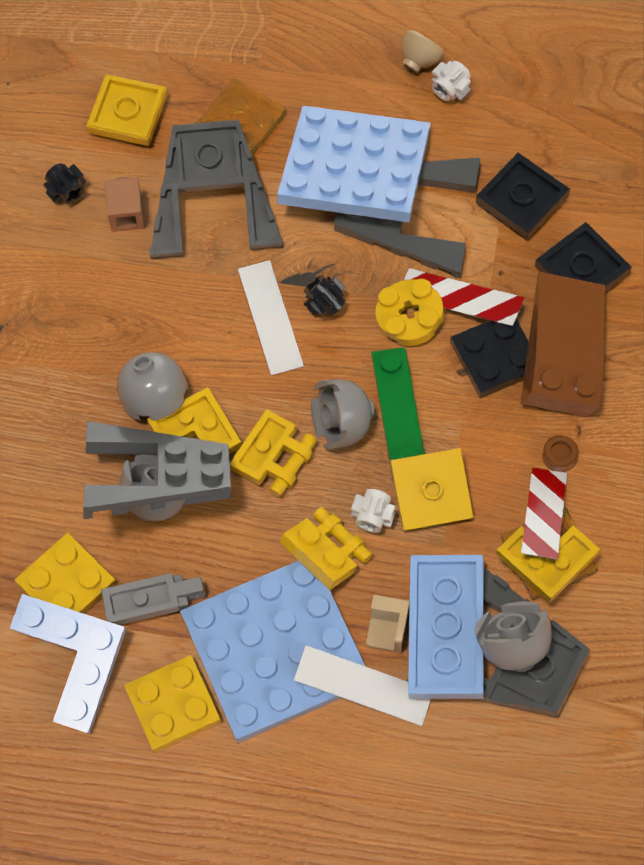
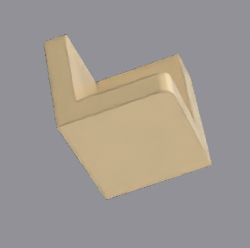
[366,595,410,654]

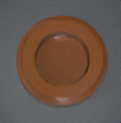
[542,435,579,472]

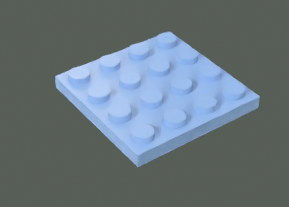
[277,106,430,222]
[180,561,365,744]

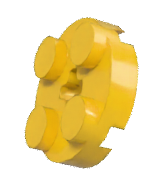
[375,279,444,346]

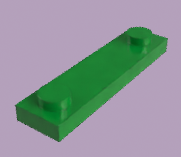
[371,347,424,481]

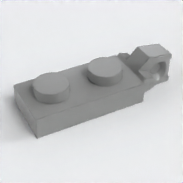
[101,573,206,625]

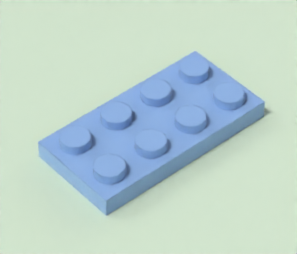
[408,555,484,699]

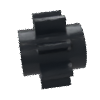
[43,163,86,204]
[304,275,345,317]

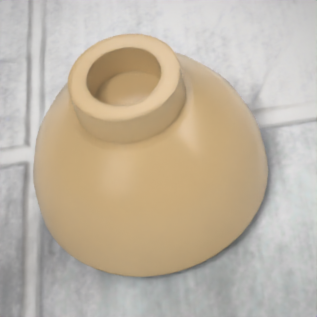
[402,30,444,73]

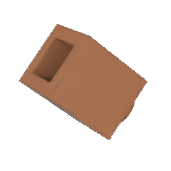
[105,177,145,232]

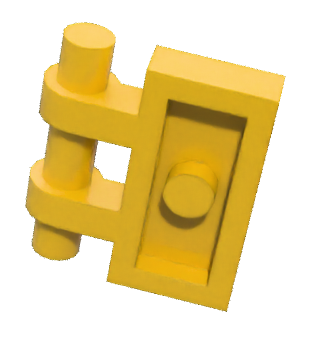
[230,409,317,497]
[280,507,373,590]

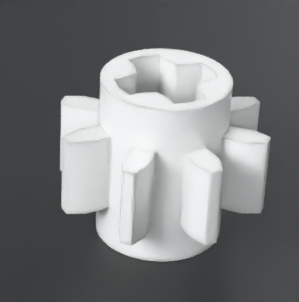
[431,61,471,101]
[351,489,396,533]

